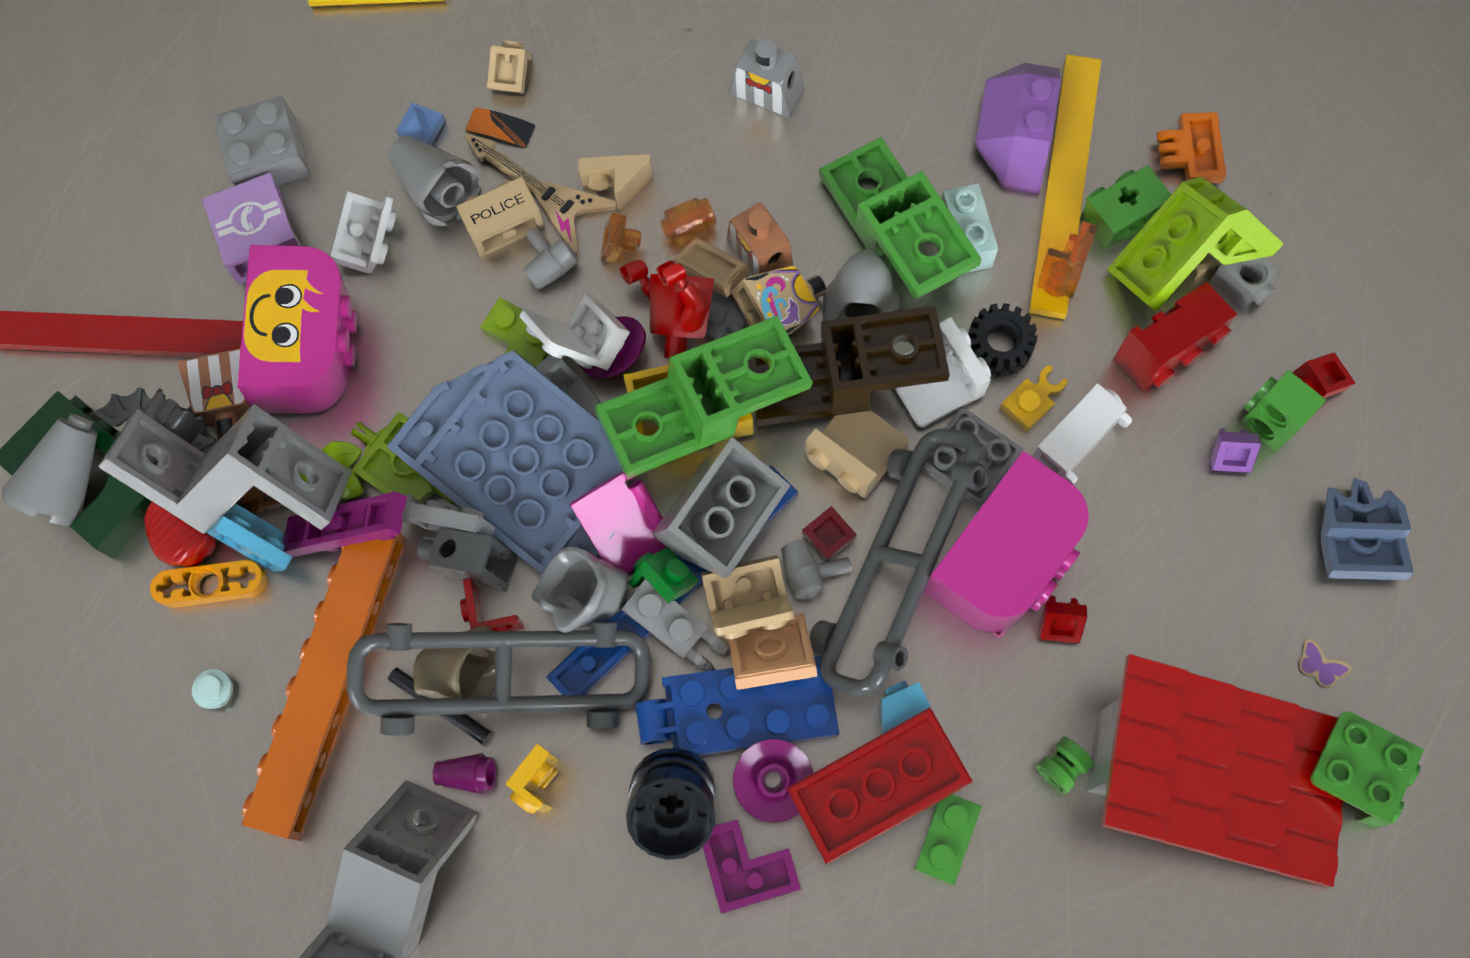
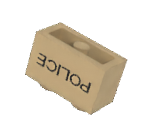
[456,177,545,257]

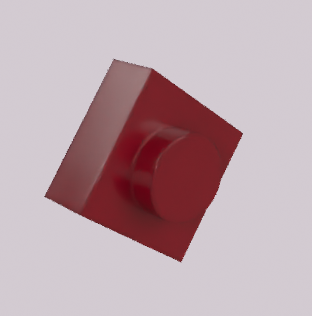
[802,506,857,562]

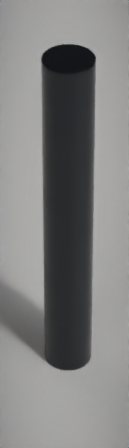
[388,667,493,745]

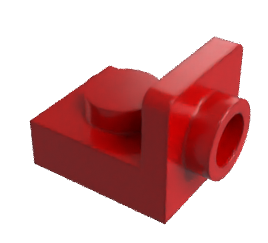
[1292,352,1355,398]

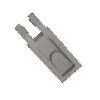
[621,579,730,672]

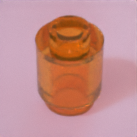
[660,197,717,244]

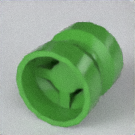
[1036,736,1094,795]

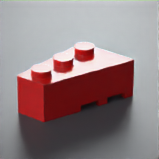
[1113,282,1238,393]

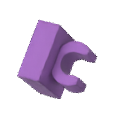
[1210,428,1261,473]

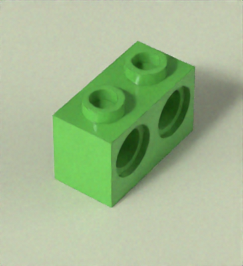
[1240,370,1326,452]

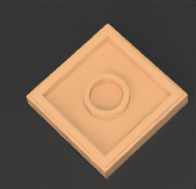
[729,613,817,690]

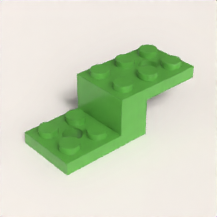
[819,137,982,300]
[595,315,813,479]

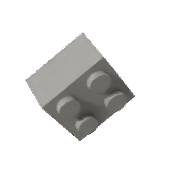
[213,96,311,186]

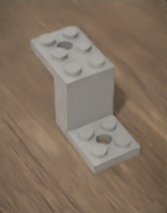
[98,404,352,534]
[299,780,478,958]

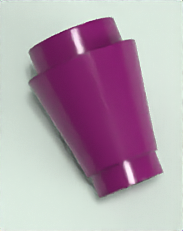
[432,753,496,794]

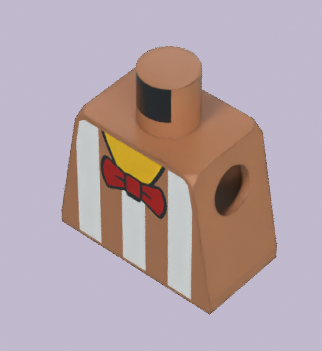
[727,202,793,276]
[178,348,251,439]

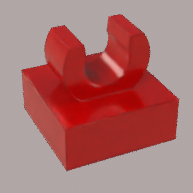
[1039,595,1088,644]

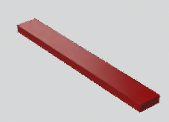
[0,311,243,358]

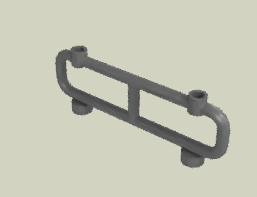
[809,428,985,696]
[347,621,651,736]

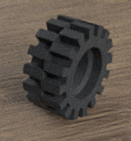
[968,303,1038,377]

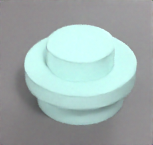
[192,669,233,709]

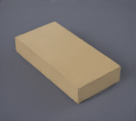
[673,236,751,298]

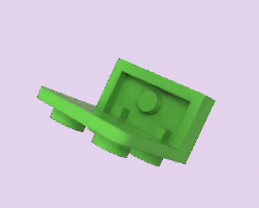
[1310,711,1424,829]

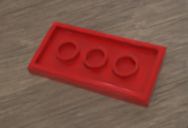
[786,707,974,864]

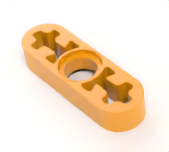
[150,560,268,608]

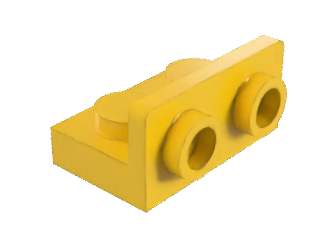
[505,743,559,815]

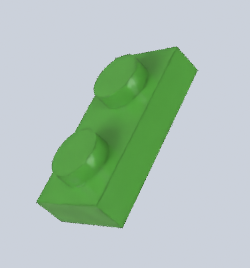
[914,794,982,885]

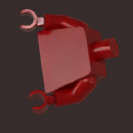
[619,260,714,358]

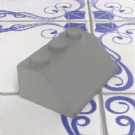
[652,437,790,578]

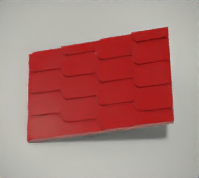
[1087,654,1343,887]

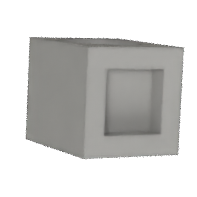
[1210,258,1280,311]

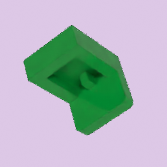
[628,547,699,604]

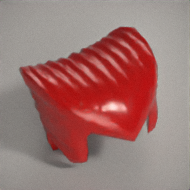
[144,502,216,567]

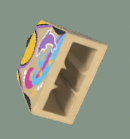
[731,265,826,336]

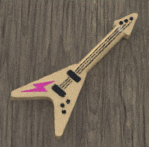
[465,134,617,256]

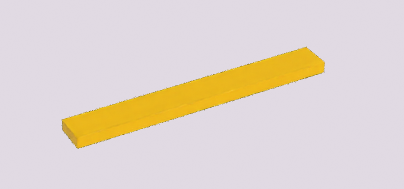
[1028,54,1102,319]

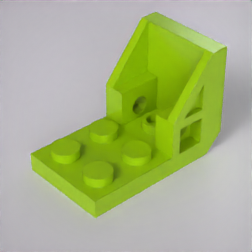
[1107,177,1284,311]

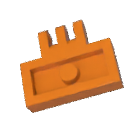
[1156,112,1226,183]

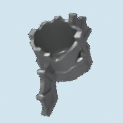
[95,387,217,464]

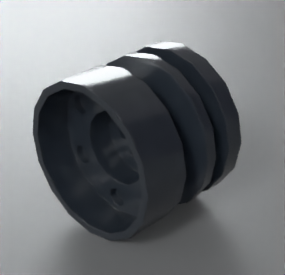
[626,748,715,860]

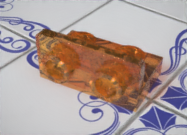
[1037,221,1097,299]

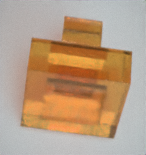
[600,213,641,263]

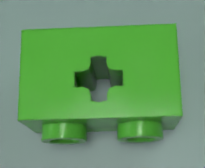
[1080,165,1171,250]

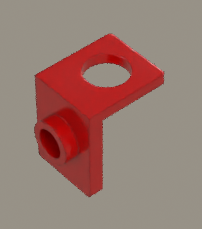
[460,578,524,631]

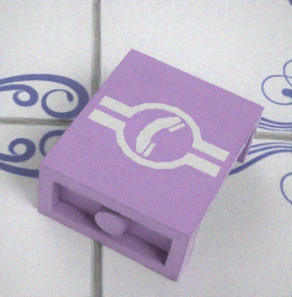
[202,173,302,285]

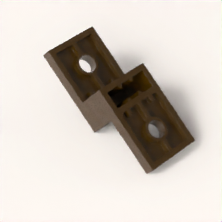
[748,306,950,426]

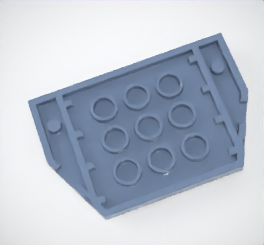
[387,350,628,577]

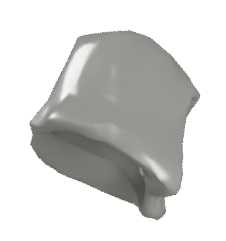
[823,249,900,321]
[532,547,628,633]

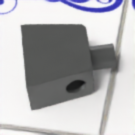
[417,527,518,592]

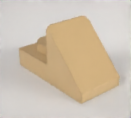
[578,154,653,210]

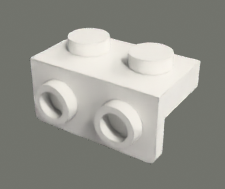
[329,191,397,274]

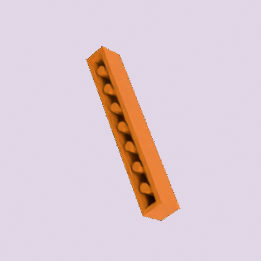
[242,534,407,841]

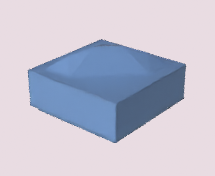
[396,103,446,145]

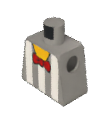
[729,39,804,118]

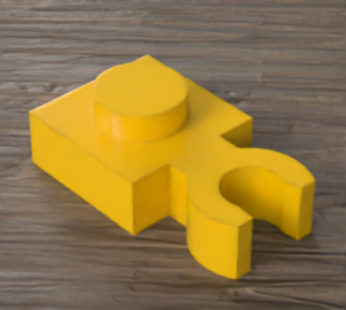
[1000,365,1068,433]

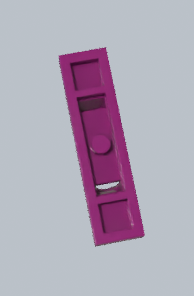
[283,491,407,557]

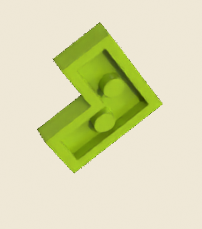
[480,297,550,367]

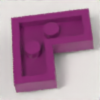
[703,819,801,914]

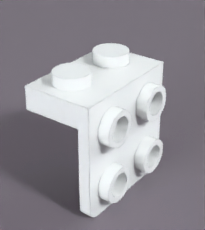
[519,294,630,370]
[894,317,991,427]

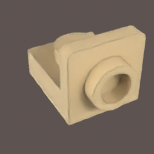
[487,41,532,94]

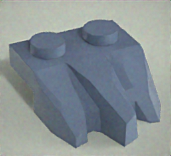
[1321,478,1414,580]

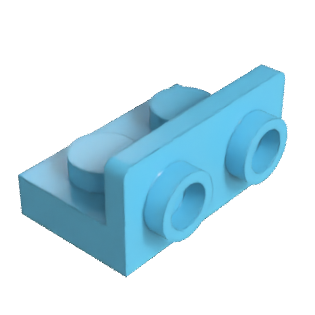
[205,503,292,572]

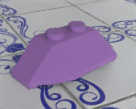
[975,63,1061,195]

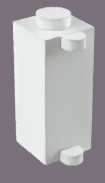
[1032,383,1132,484]

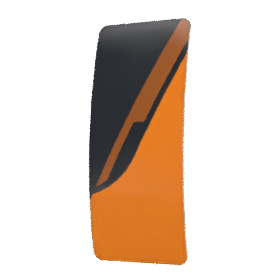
[465,108,535,148]

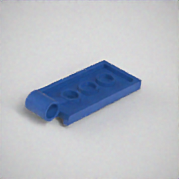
[635,656,840,756]

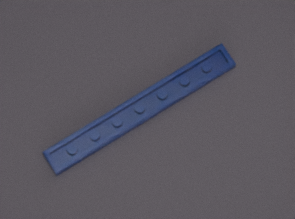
[546,465,798,695]

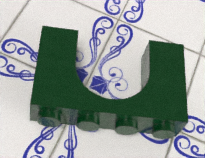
[0,391,159,559]

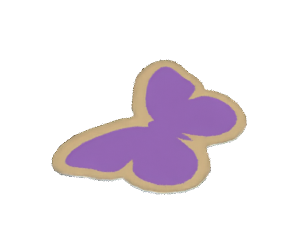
[1299,639,1352,688]

